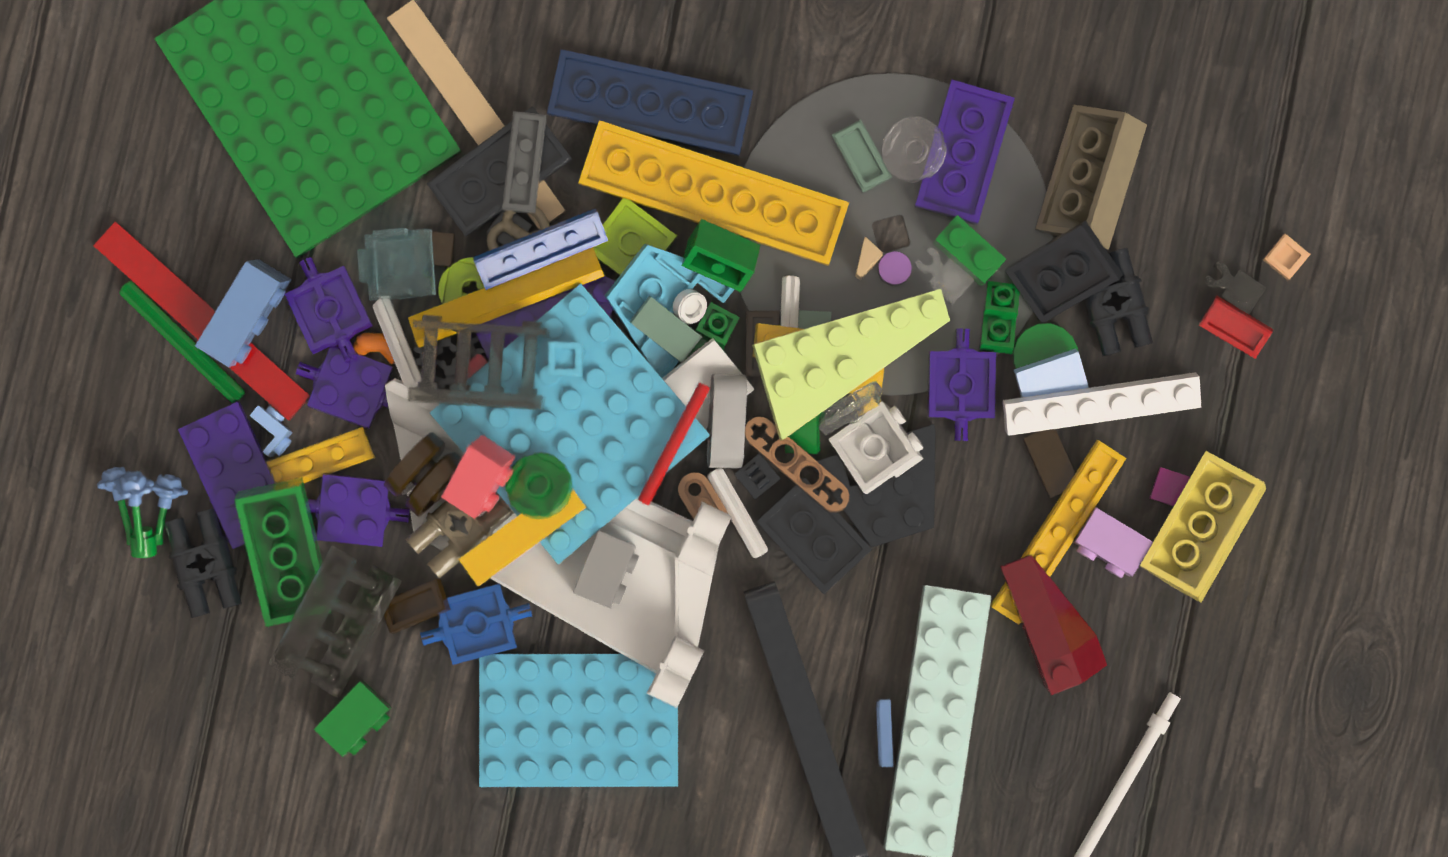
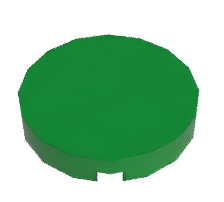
[1013,323,1078,369]
[506,452,573,520]

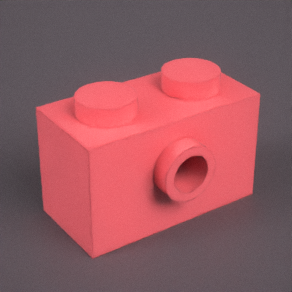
[442,435,515,519]

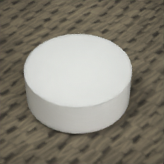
[673,289,707,324]

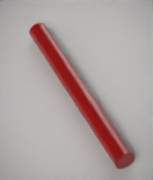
[637,382,711,506]

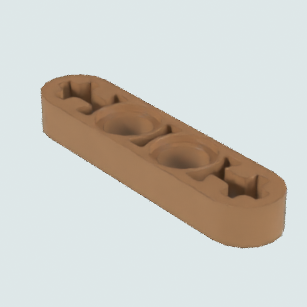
[745,417,849,513]

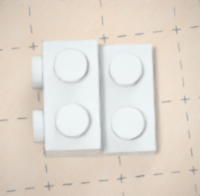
[829,402,924,494]

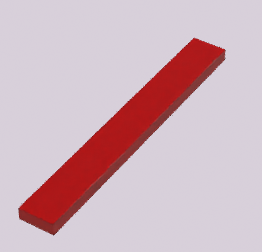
[93,222,310,421]

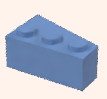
[195,259,292,367]

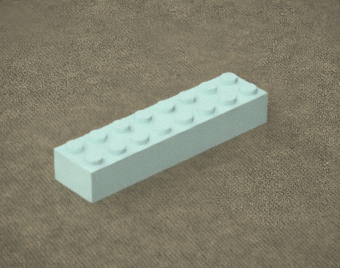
[883,585,991,857]

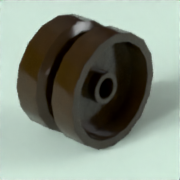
[384,432,462,517]

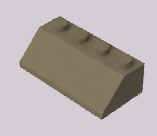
[1035,105,1147,249]

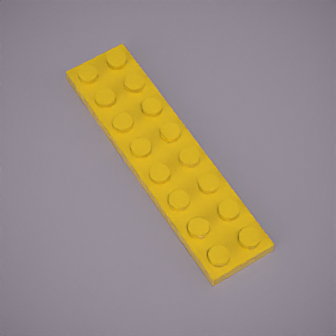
[579,120,849,266]

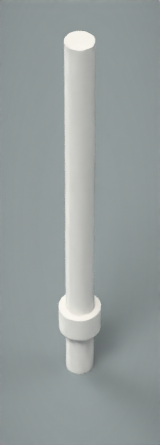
[1074,692,1181,857]

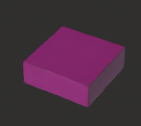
[1149,467,1190,507]

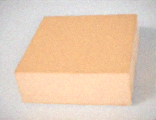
[1263,234,1310,280]

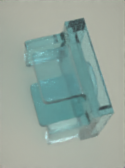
[357,228,436,301]

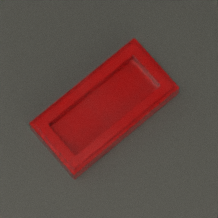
[1199,296,1273,359]

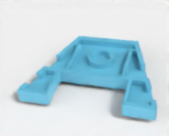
[605,244,734,378]

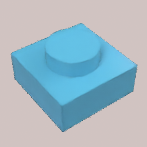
[548,342,583,376]

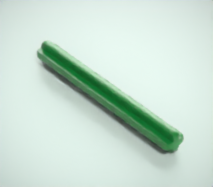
[119,281,245,403]

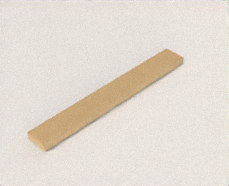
[387,0,566,229]

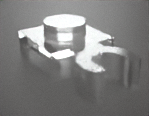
[915,247,975,305]

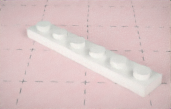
[1003,372,1201,435]

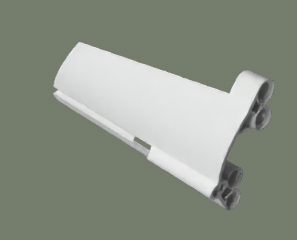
[385,378,732,708]

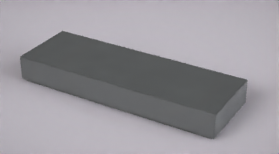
[502,111,547,214]

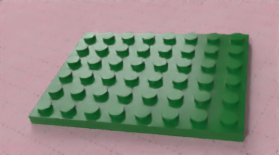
[154,0,462,258]

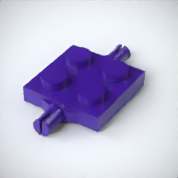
[285,257,373,362]
[928,328,996,441]
[296,346,393,430]
[308,474,410,547]

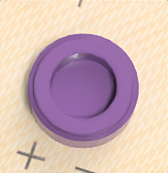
[878,252,912,285]

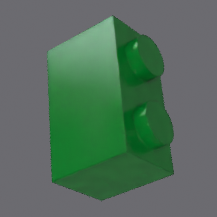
[933,215,1006,287]
[682,219,761,292]
[314,680,392,757]

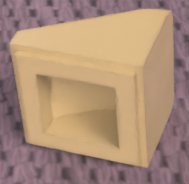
[855,237,883,280]

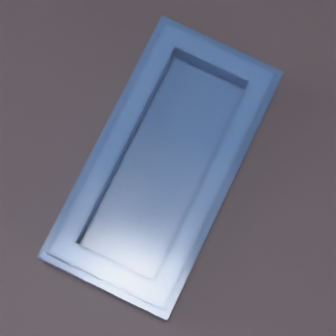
[876,699,893,767]

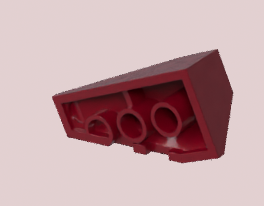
[1000,554,1107,695]

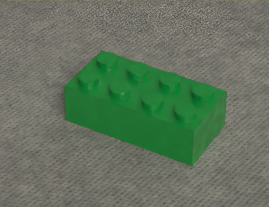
[235,477,332,627]

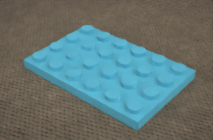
[479,654,678,787]

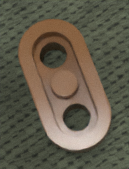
[678,473,728,519]

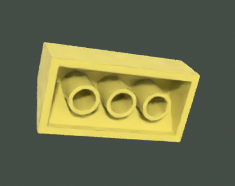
[1140,451,1266,603]

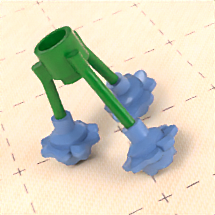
[97,467,188,558]

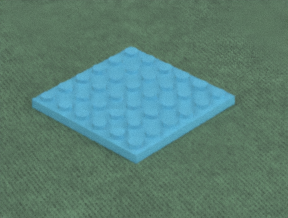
[430,284,710,565]

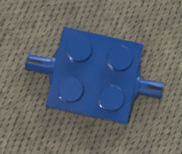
[420,584,533,665]

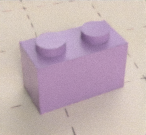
[1073,508,1153,578]

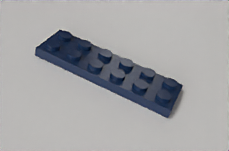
[547,49,753,156]

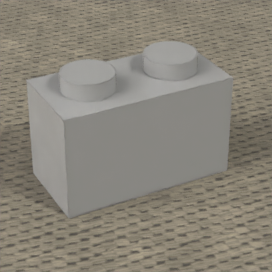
[573,531,639,609]

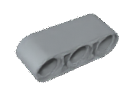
[707,374,747,468]

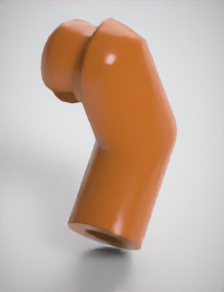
[353,333,395,365]

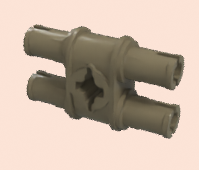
[405,498,514,578]

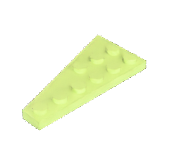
[752,289,950,440]

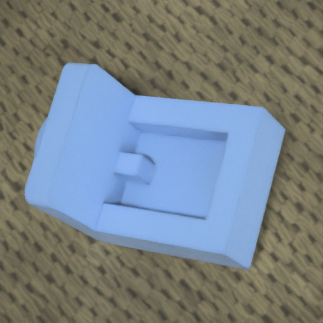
[250,405,293,457]

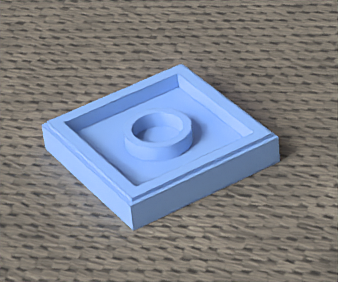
[1014,349,1089,397]

